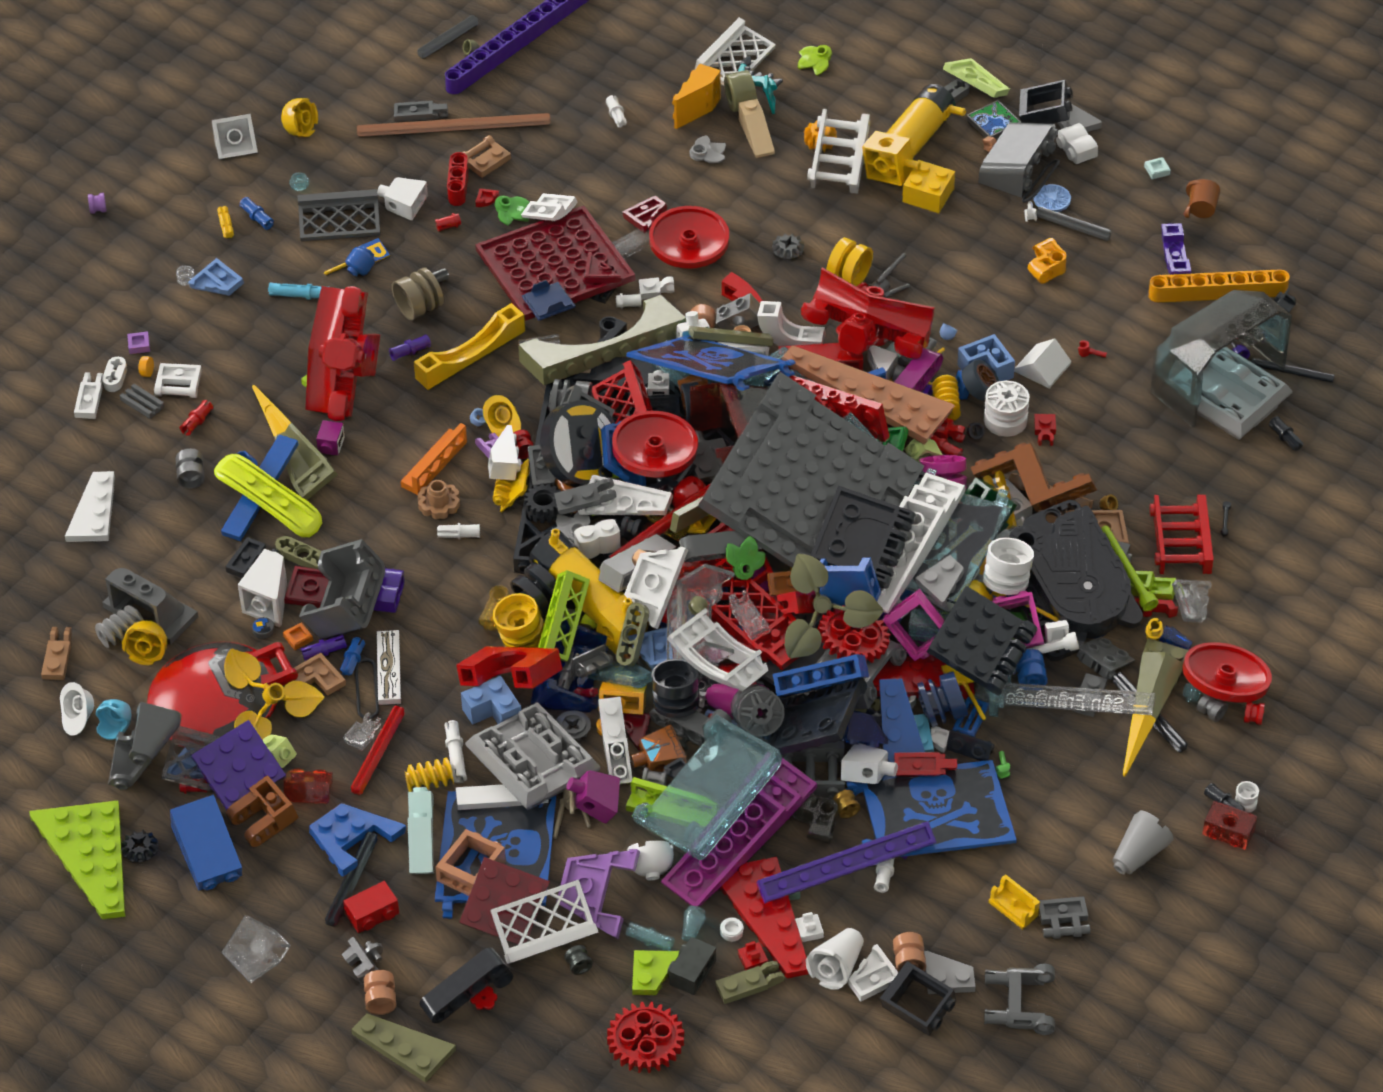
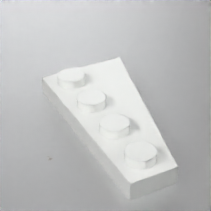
[65,471,115,542]
[578,475,673,515]

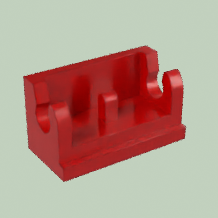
[777,590,820,614]

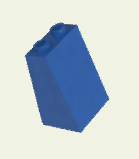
[170,795,242,891]

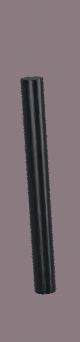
[1252,358,1335,383]

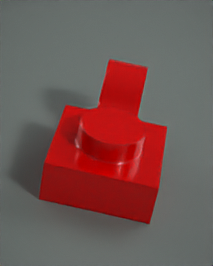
[933,418,965,442]

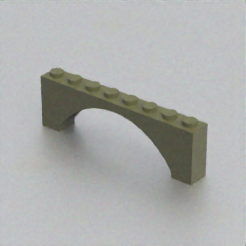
[518,295,686,385]

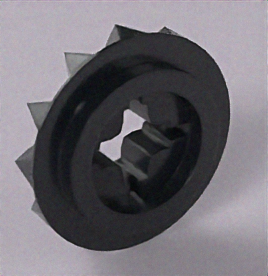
[121,829,158,862]

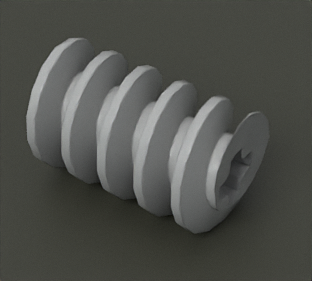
[95,605,144,648]

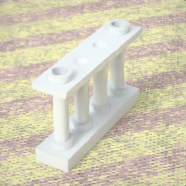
[807,109,870,194]

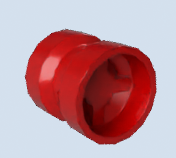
[513,430,534,459]

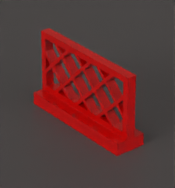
[592,360,653,424]

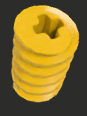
[932,375,961,421]
[405,757,454,792]

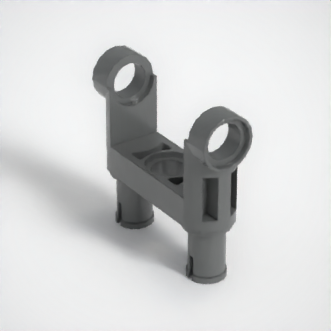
[984,964,1055,1035]

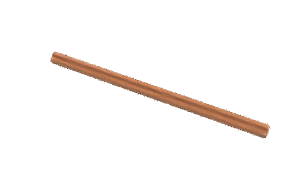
[357,113,551,137]

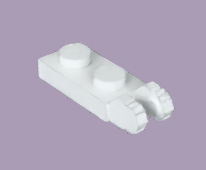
[74,372,103,419]

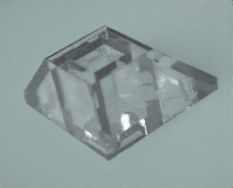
[221,916,291,982]

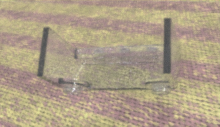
[667,564,734,665]

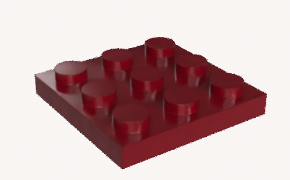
[459,857,550,945]

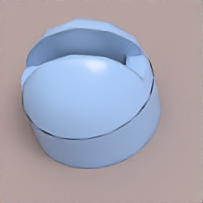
[939,323,958,340]
[470,408,486,427]

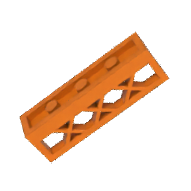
[401,423,467,495]

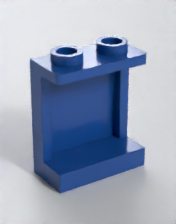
[820,558,881,606]

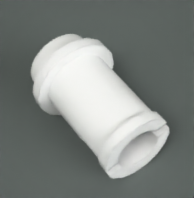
[616,293,641,309]

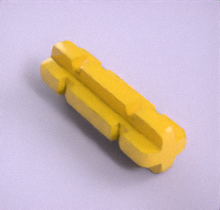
[217,206,234,239]

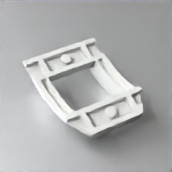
[667,608,768,692]

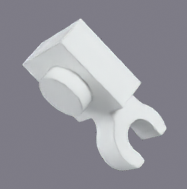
[639,277,675,300]

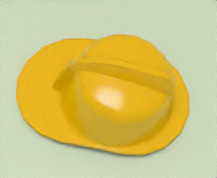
[483,395,521,437]

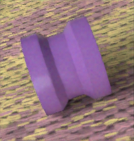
[88,193,106,214]

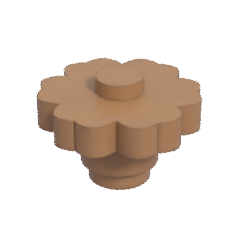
[417,480,460,519]

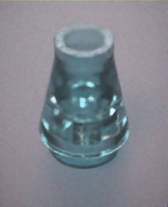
[681,906,706,942]

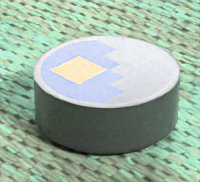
[252,617,274,639]

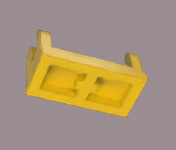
[988,874,1040,930]

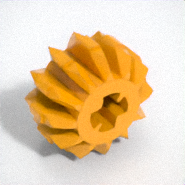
[804,120,837,152]

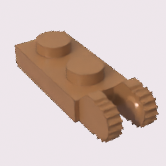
[41,627,72,680]

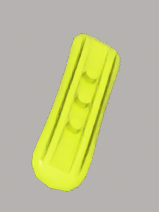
[214,454,322,537]

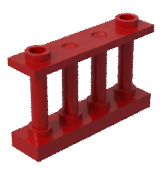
[1149,495,1214,574]

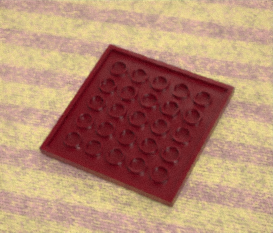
[475,205,636,321]

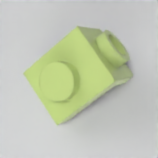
[263,734,296,768]

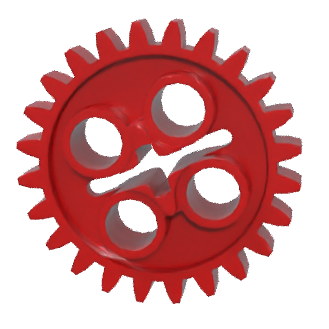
[818,605,890,663]
[607,1002,684,1073]

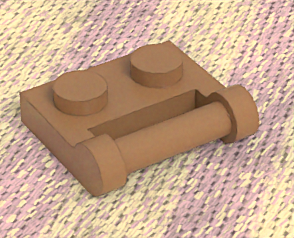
[463,135,511,178]

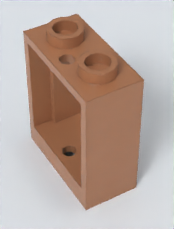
[435,829,506,896]

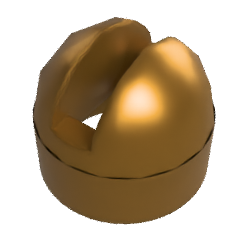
[1099,494,1118,510]

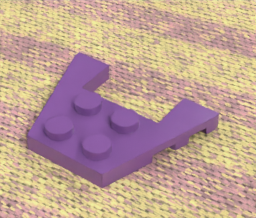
[556,849,640,939]

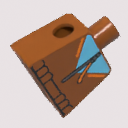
[630,725,686,772]

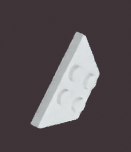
[624,547,688,629]

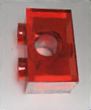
[1203,801,1257,850]

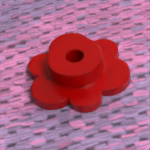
[470,986,497,1010]

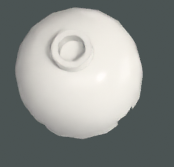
[627,841,674,880]

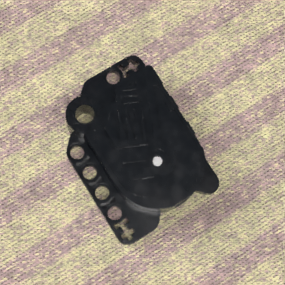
[1009,500,1143,661]

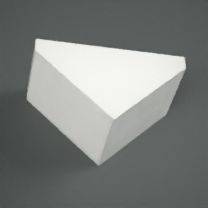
[867,345,898,380]

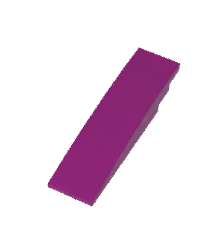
[661,758,817,909]

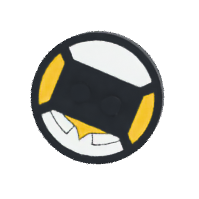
[540,400,615,487]

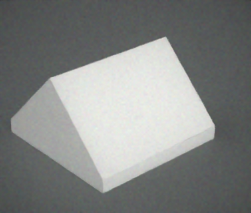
[212,114,258,159]
[1014,339,1071,389]

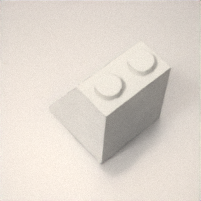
[238,549,287,627]

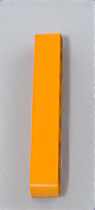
[1148,270,1290,303]

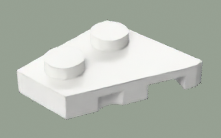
[848,944,898,1002]

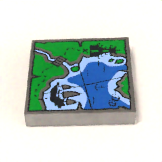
[966,100,1021,139]

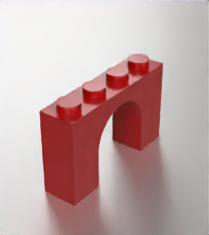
[456,646,563,688]

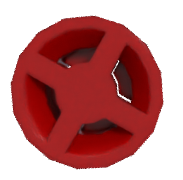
[1244,702,1265,725]

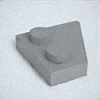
[924,951,976,994]

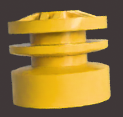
[493,593,544,648]

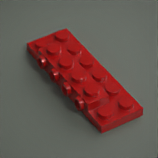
[776,375,890,442]

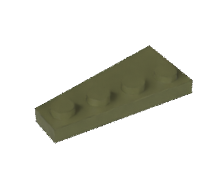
[351,1013,456,1083]

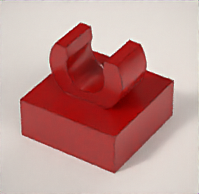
[738,941,768,971]

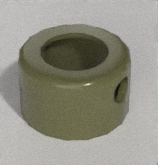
[724,70,757,112]

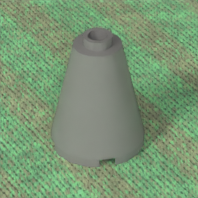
[1113,810,1174,875]

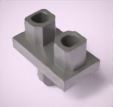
[342,937,383,982]

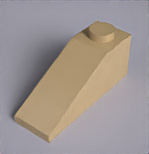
[739,99,775,158]

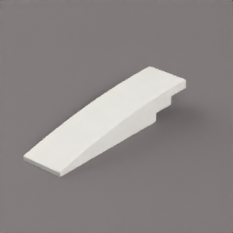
[877,473,966,614]

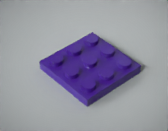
[191,720,286,810]

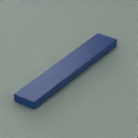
[221,434,299,541]

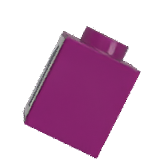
[316,420,345,455]

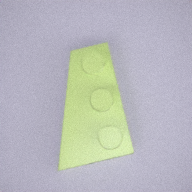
[943,58,1010,98]

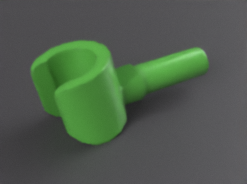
[996,751,1010,779]

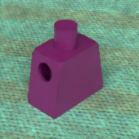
[566,770,620,824]

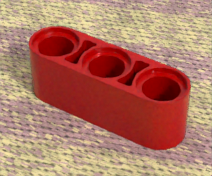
[447,152,469,206]

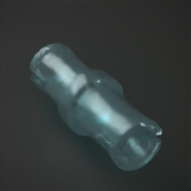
[626,921,675,951]

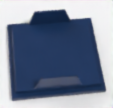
[521,280,576,321]

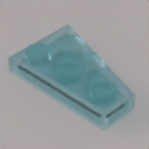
[588,662,652,688]

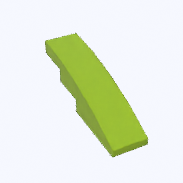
[1128,571,1178,600]

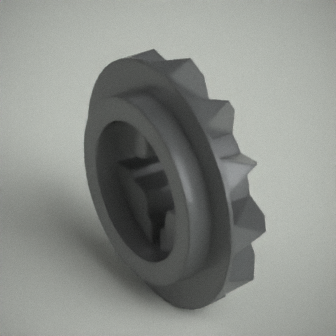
[772,233,804,259]
[556,711,591,741]

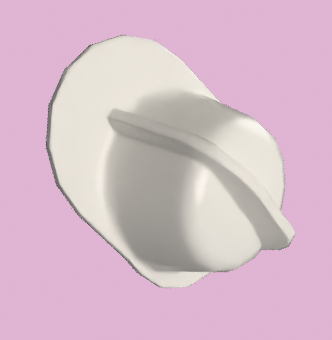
[60,682,94,736]

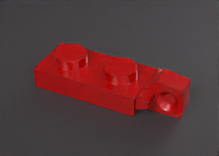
[894,752,957,777]

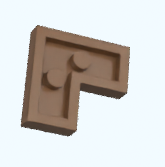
[294,653,346,696]

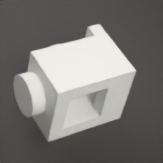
[648,370,669,396]

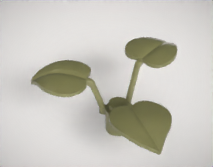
[785,554,883,658]

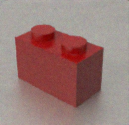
[343,881,399,933]

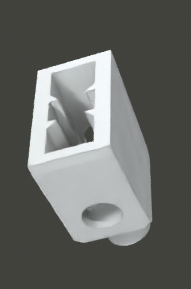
[377,177,428,221]
[841,743,898,784]

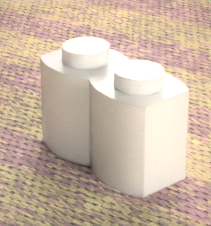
[1056,123,1098,164]
[574,519,621,559]

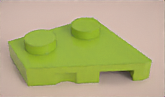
[632,950,679,995]

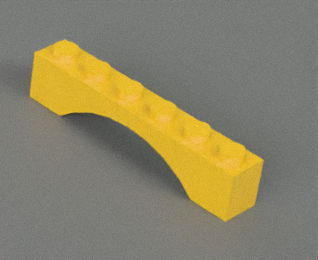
[414,303,525,390]

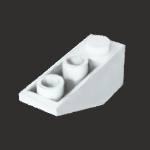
[488,425,521,480]

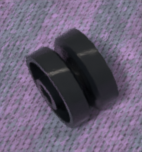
[510,562,556,618]

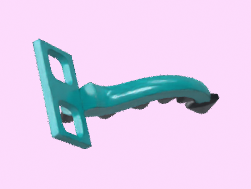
[738,56,783,114]

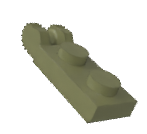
[715,961,785,1004]

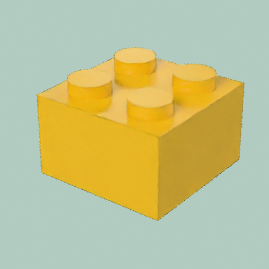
[902,160,955,213]

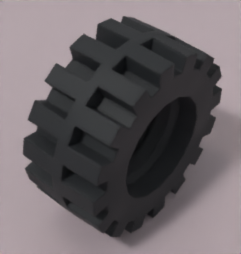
[524,483,561,523]

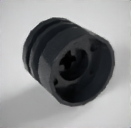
[651,659,700,718]

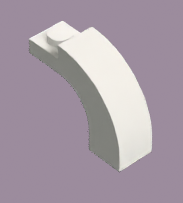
[757,301,826,346]

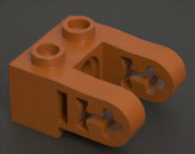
[226,775,299,847]

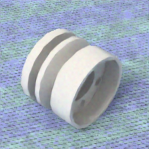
[984,380,1030,437]
[983,538,1034,595]

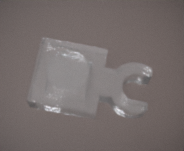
[344,712,381,751]

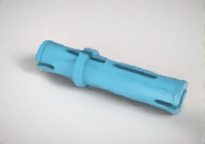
[268,282,330,300]

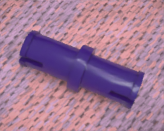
[389,335,431,361]
[301,634,347,661]

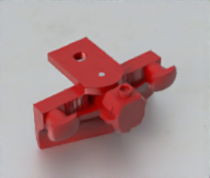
[801,267,934,359]
[305,286,381,421]

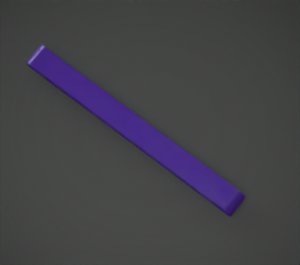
[445,0,589,94]

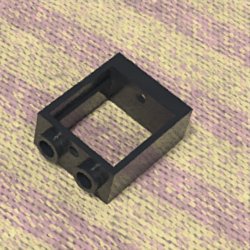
[1019,80,1073,124]
[880,961,956,1036]

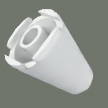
[806,928,864,989]

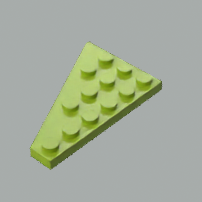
[29,800,125,919]

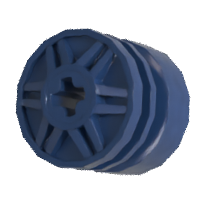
[917,671,969,727]

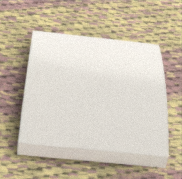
[521,193,578,221]

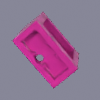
[882,589,945,661]
[992,591,1044,648]

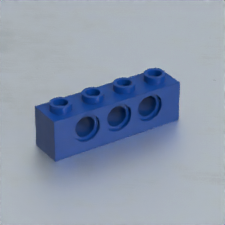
[772,654,869,697]

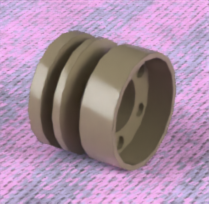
[392,267,444,320]

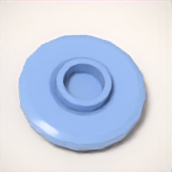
[1034,184,1071,212]

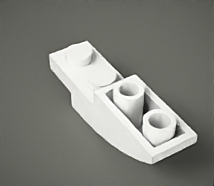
[598,697,632,784]

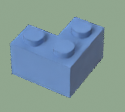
[957,334,1015,381]
[461,676,521,725]

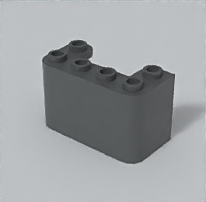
[299,539,385,639]

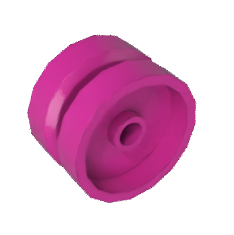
[919,455,967,489]

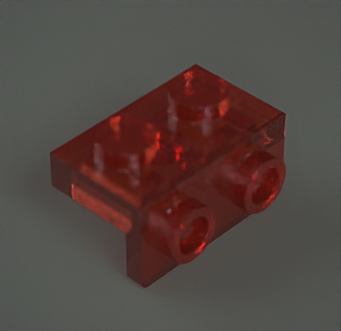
[284,768,333,804]

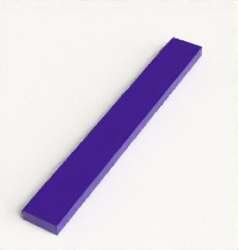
[756,821,937,904]

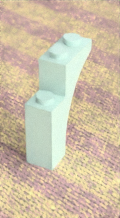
[408,787,434,875]

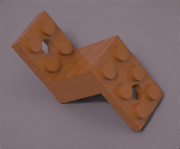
[971,443,1097,513]

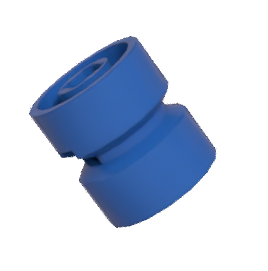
[1016,649,1048,691]

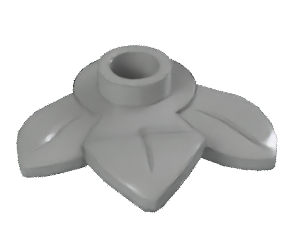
[689,135,726,163]
[551,512,590,541]

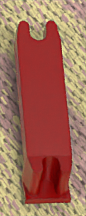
[1134,598,1178,618]

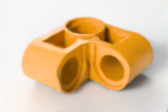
[1027,238,1066,284]

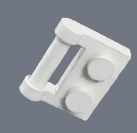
[154,363,202,398]

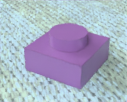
[127,332,150,354]

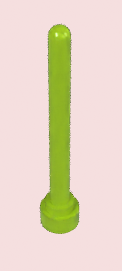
[1101,526,1159,611]

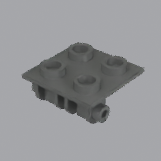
[1077,636,1135,680]

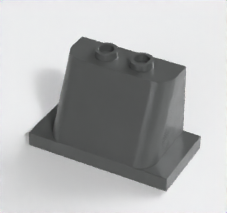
[102,568,198,645]

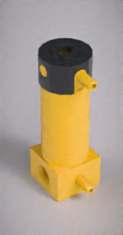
[862,84,966,186]
[529,529,649,654]

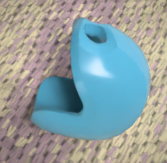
[96,699,132,740]

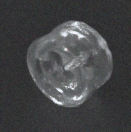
[176,266,195,285]

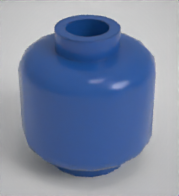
[345,246,375,277]

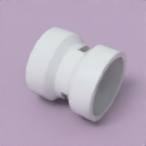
[1235,781,1259,813]

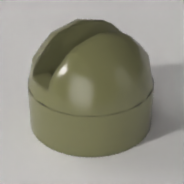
[463,39,479,55]
[688,596,708,616]

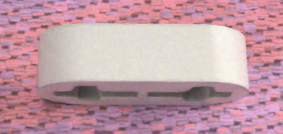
[103,357,127,392]

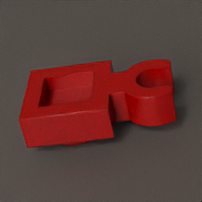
[1034,414,1056,446]

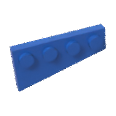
[879,679,925,763]

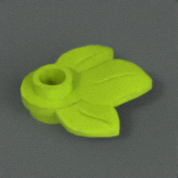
[798,45,832,76]

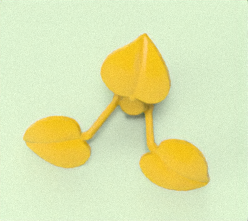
[224,648,324,740]

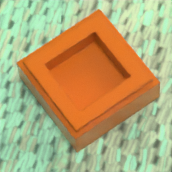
[283,622,313,650]

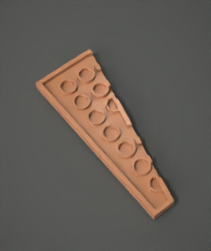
[781,345,955,445]

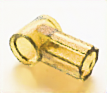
[478,585,509,631]

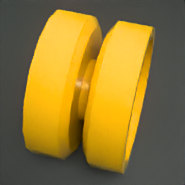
[826,237,873,286]

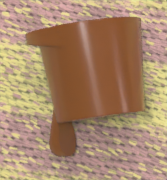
[1184,179,1221,218]

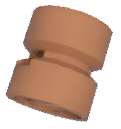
[893,932,927,973]
[364,970,396,1015]

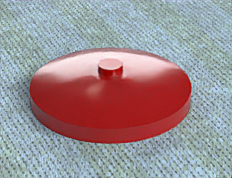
[649,206,729,269]
[612,411,698,478]
[1182,642,1272,703]

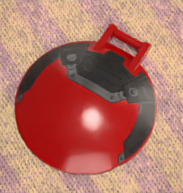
[147,642,298,748]

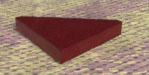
[584,252,622,283]
[623,713,651,751]

